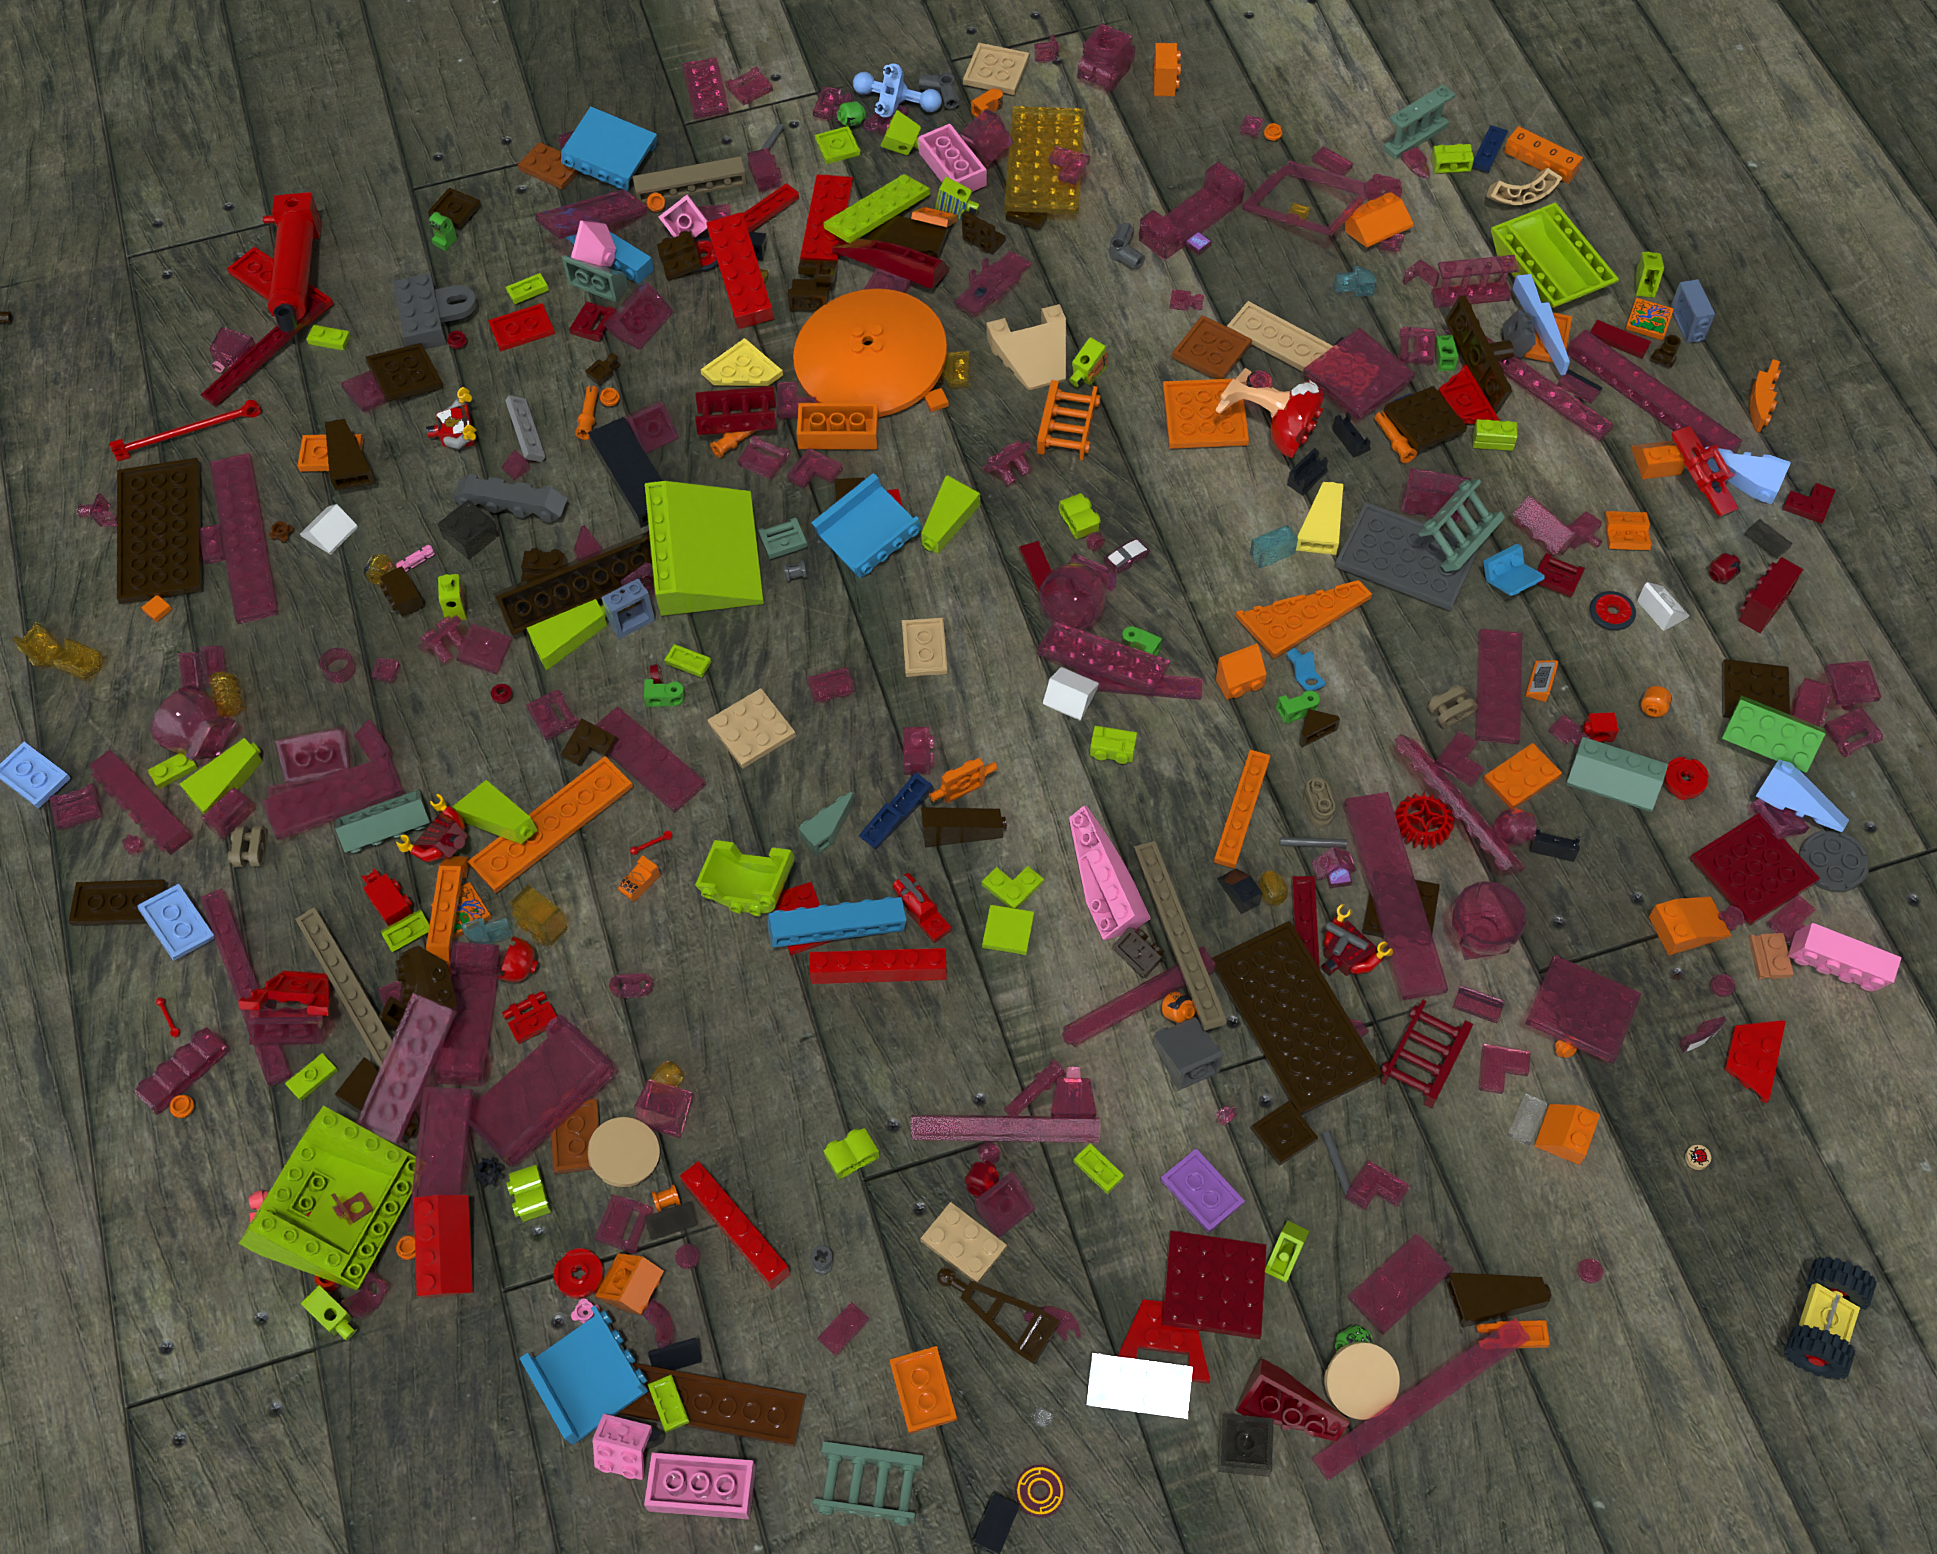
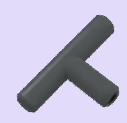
[1325,922,1369,956]

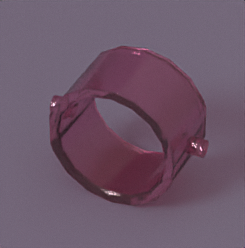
[319,648,355,684]

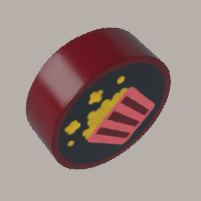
[650,664,663,684]

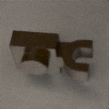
[585,352,621,386]

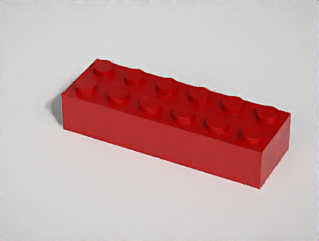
[706,212,775,329]

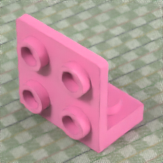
[593,1414,652,1480]

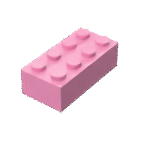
[918,123,987,192]
[1788,923,1902,992]
[644,1453,756,1519]

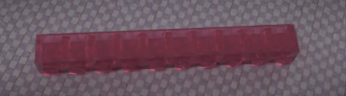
[1567,329,1743,454]

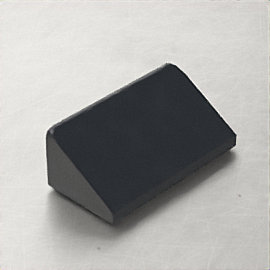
[648,1338,702,1371]

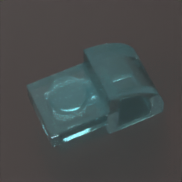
[1334,266,1377,297]
[461,918,513,951]

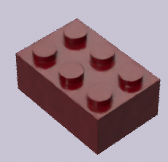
[1738,557,1804,634]

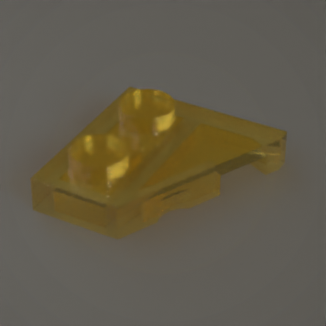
[942,351,970,388]

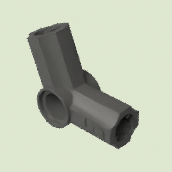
[919,72,960,110]
[1109,222,1145,270]

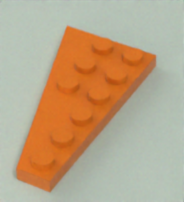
[1235,580,1372,659]

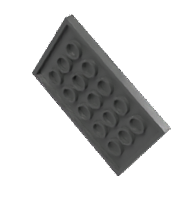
[1335,502,1480,611]

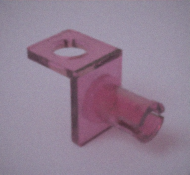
[77,493,117,527]

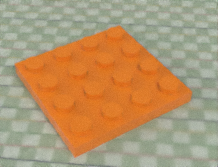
[1163,378,1249,449]

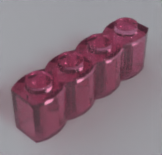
[134,1027,229,1115]

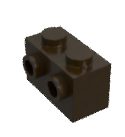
[380,566,424,617]

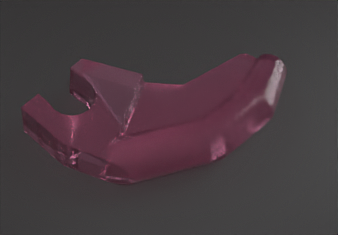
[643,1299,674,1348]
[1023,1306,1081,1341]

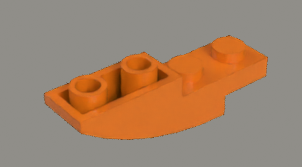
[1750,359,1781,433]

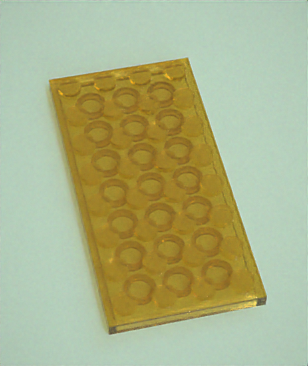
[1004,106,1085,214]

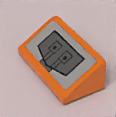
[1525,660,1559,702]

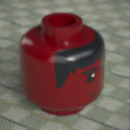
[1708,553,1741,584]

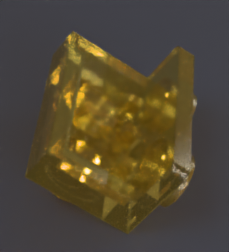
[12,623,64,668]
[50,638,102,681]

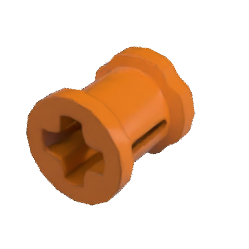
[652,1184,681,1212]

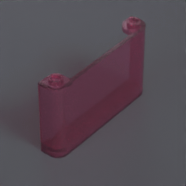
[453,1014,615,1166]

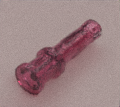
[1004,1059,1066,1120]

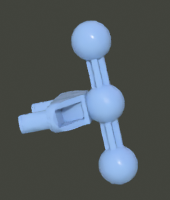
[853,63,942,118]

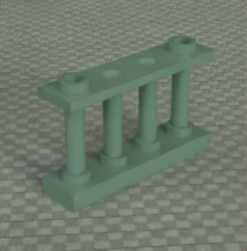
[1383,84,1456,160]
[1418,479,1505,572]
[812,1441,924,1526]

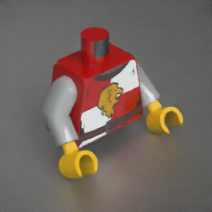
[426,387,476,449]

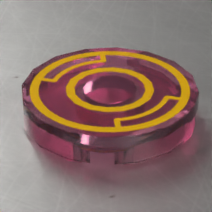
[1015,1465,1065,1518]

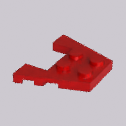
[238,970,329,1016]
[1118,1299,1210,1384]

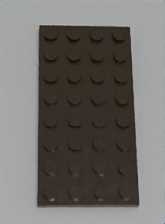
[117,458,202,604]
[1210,921,1382,1115]

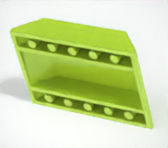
[1491,202,1619,308]

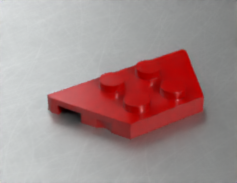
[1438,365,1500,425]
[1724,1020,1786,1103]

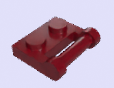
[569,302,617,342]
[1537,553,1585,598]

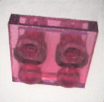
[982,440,1032,486]
[417,615,469,663]
[1824,661,1881,711]

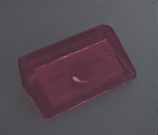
[354,720,393,767]

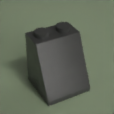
[1153,1017,1223,1091]

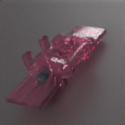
[954,251,1031,315]

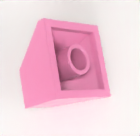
[659,194,708,237]
[571,220,616,267]

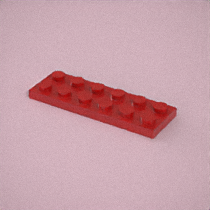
[800,174,853,261]
[227,246,334,326]

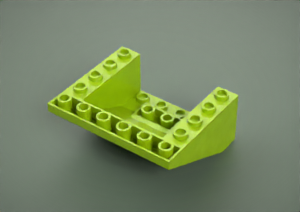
[645,481,764,616]
[238,1105,428,1290]

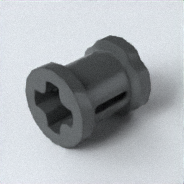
[783,560,807,582]
[810,1246,833,1275]

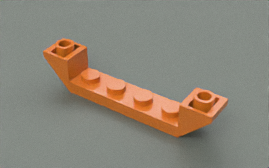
[426,856,470,979]

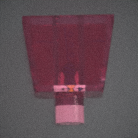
[209,326,256,373]
[1051,1067,1096,1122]

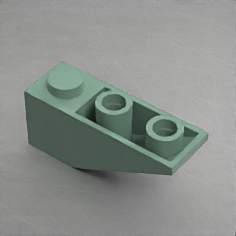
[798,792,854,856]

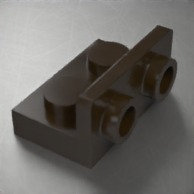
[1112,927,1167,978]

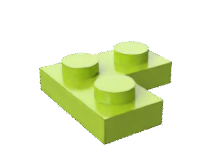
[981,866,1044,909]

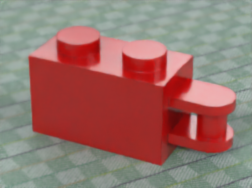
[361,868,413,927]

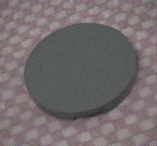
[1799,830,1869,892]

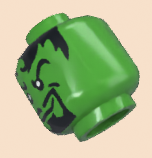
[837,101,865,127]
[1335,1324,1373,1351]

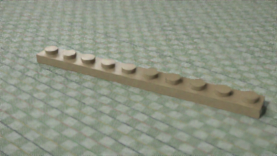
[1134,841,1226,1031]
[295,907,414,1090]

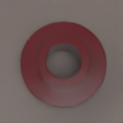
[447,330,467,349]
[491,683,512,704]

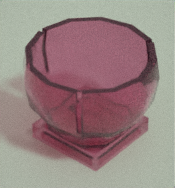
[1039,553,1112,630]
[150,685,236,761]
[1452,881,1526,960]

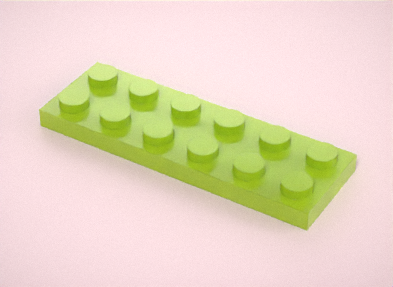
[824,174,930,244]

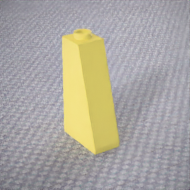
[1295,482,1343,555]

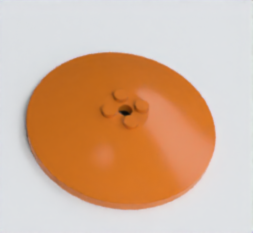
[793,289,947,417]

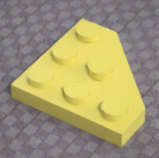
[701,338,783,386]

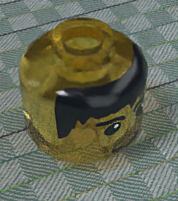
[364,554,394,584]

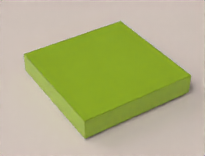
[814,126,860,164]
[982,905,1034,955]

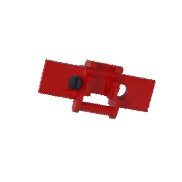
[1671,426,1739,516]

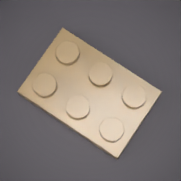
[920,1202,1007,1284]

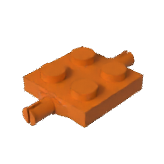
[929,757,998,804]

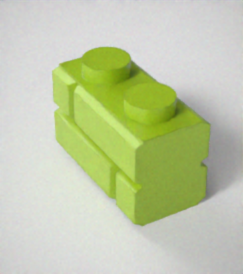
[1431,144,1474,174]
[1473,419,1517,451]
[1090,726,1137,764]

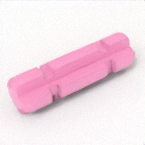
[396,545,435,571]

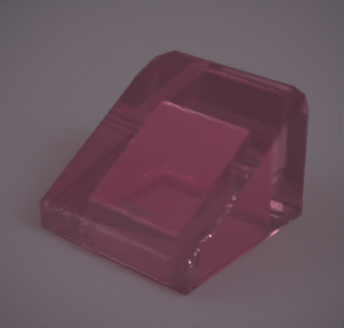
[501,450,530,480]

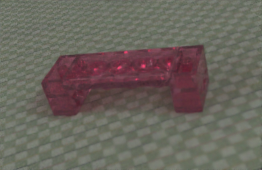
[1139,161,1245,261]
[435,941,500,1087]

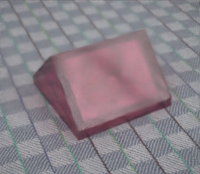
[634,1080,693,1138]
[975,1171,1035,1238]

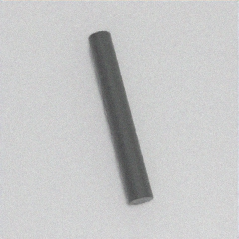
[753,123,784,166]
[1280,837,1347,848]
[1322,1131,1356,1200]

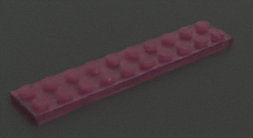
[210,453,279,624]
[1344,792,1448,1000]

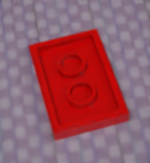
[488,303,555,352]

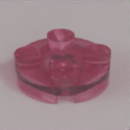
[1364,174,1402,201]

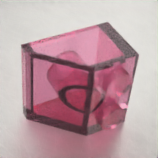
[624,401,679,453]

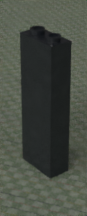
[588,417,662,528]

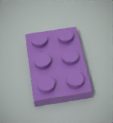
[1160,1148,1245,1234]

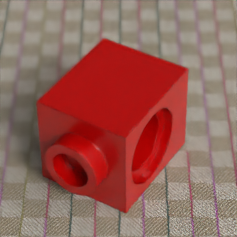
[1583,712,1619,742]

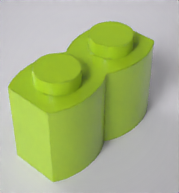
[1059,493,1101,539]
[824,1128,879,1180]
[506,1164,551,1222]

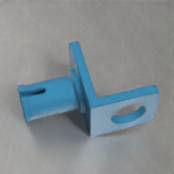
[1287,648,1325,691]

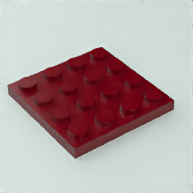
[1690,812,1821,926]
[1162,1230,1267,1340]

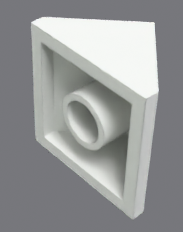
[300,504,358,555]
[1637,582,1690,631]
[1043,667,1099,721]

